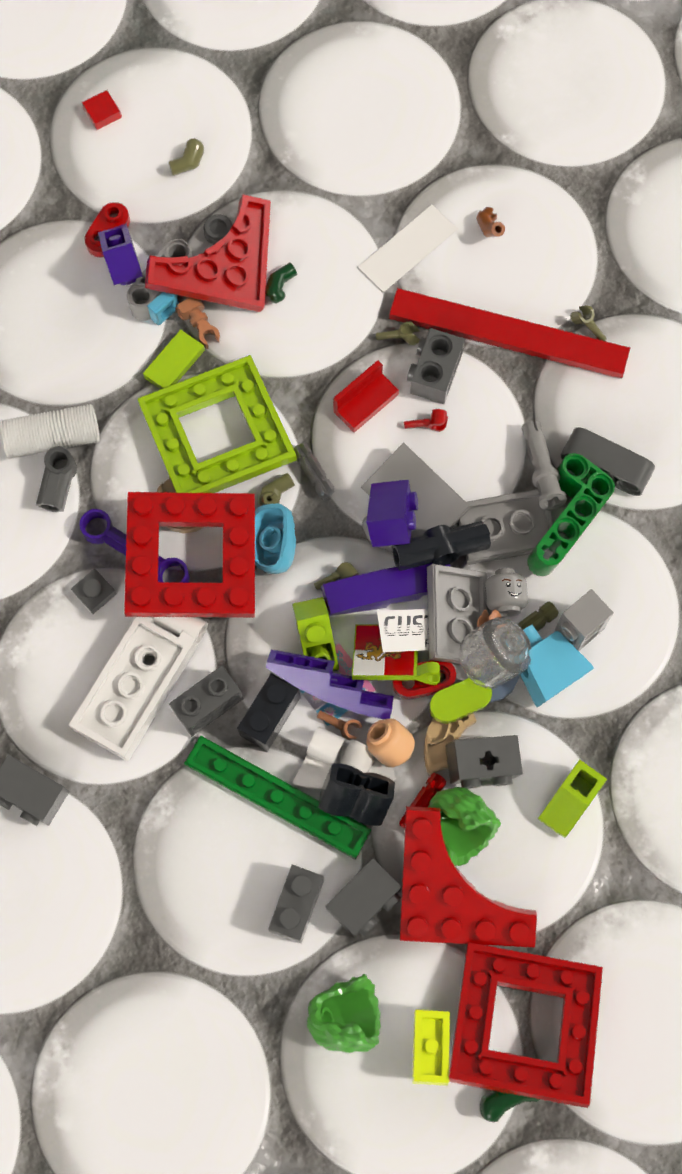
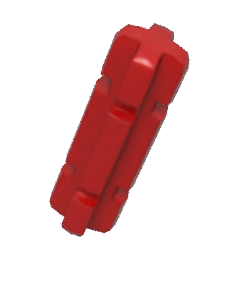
[399,772,447,829]

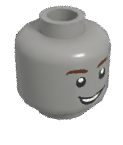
[485,568,528,617]

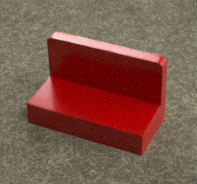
[333,360,399,433]

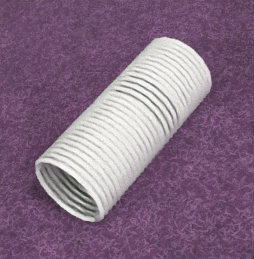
[0,404,100,459]

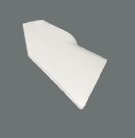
[293,727,396,789]

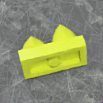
[412,1009,450,1086]

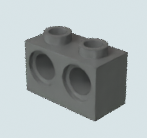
[407,328,465,404]
[169,665,244,737]

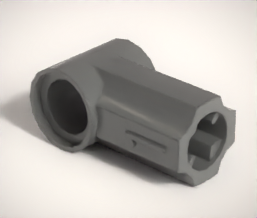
[36,446,77,512]

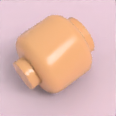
[366,719,415,767]

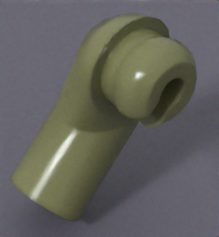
[259,473,295,506]

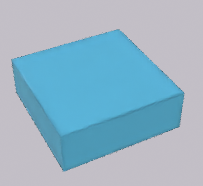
[147,292,179,326]

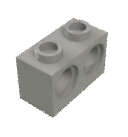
[555,589,614,651]

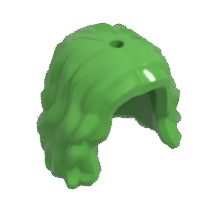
[428,787,501,866]
[307,974,381,1053]

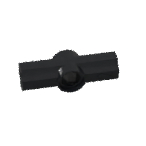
[391,521,491,571]

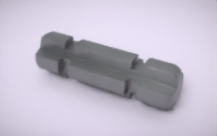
[293,442,334,499]

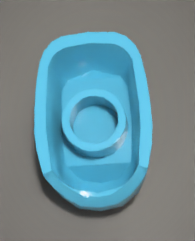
[255,503,296,574]

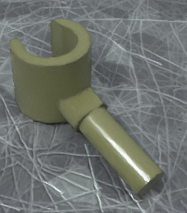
[571,305,607,341]
[376,322,420,345]
[314,562,359,590]

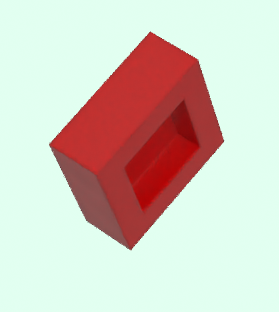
[82,90,122,130]

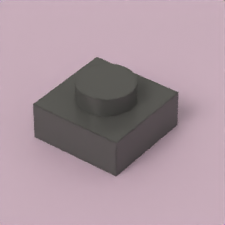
[71,569,117,614]

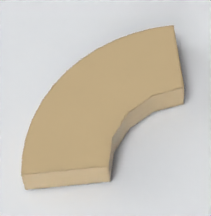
[424,713,477,776]

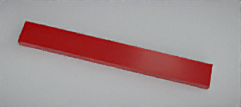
[389,288,630,379]

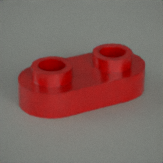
[85,202,130,257]
[392,660,456,700]

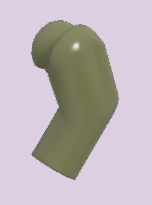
[168,138,204,176]

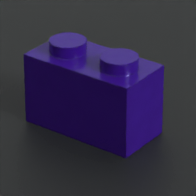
[98,224,143,285]
[366,479,418,547]

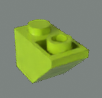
[292,597,339,671]
[538,759,607,838]

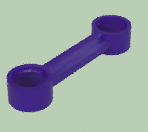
[79,509,190,583]

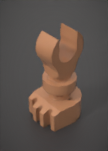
[175,297,220,349]

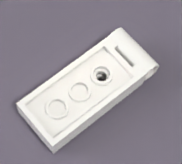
[69,617,208,761]

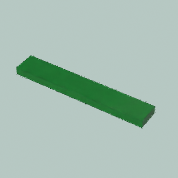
[184,735,372,860]

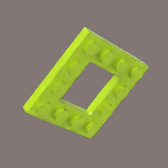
[137,355,297,493]

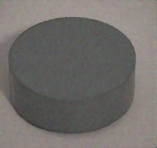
[203,214,233,245]

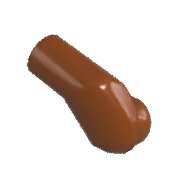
[476,207,505,238]

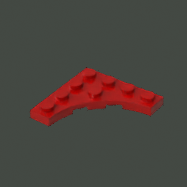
[145,194,271,312]
[400,806,537,948]

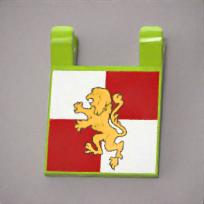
[352,624,440,685]

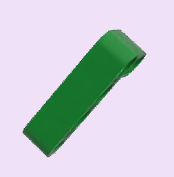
[527,453,615,577]

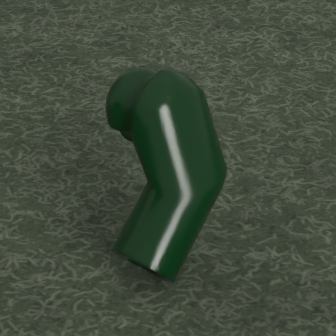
[265,262,297,304]

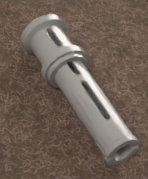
[521,420,567,510]

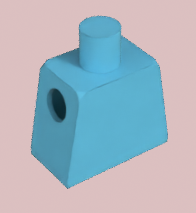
[514,624,594,708]

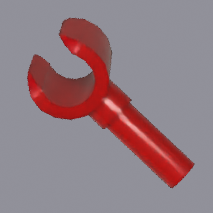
[404,409,448,432]

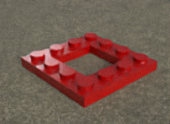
[124,492,255,618]
[449,942,603,1108]

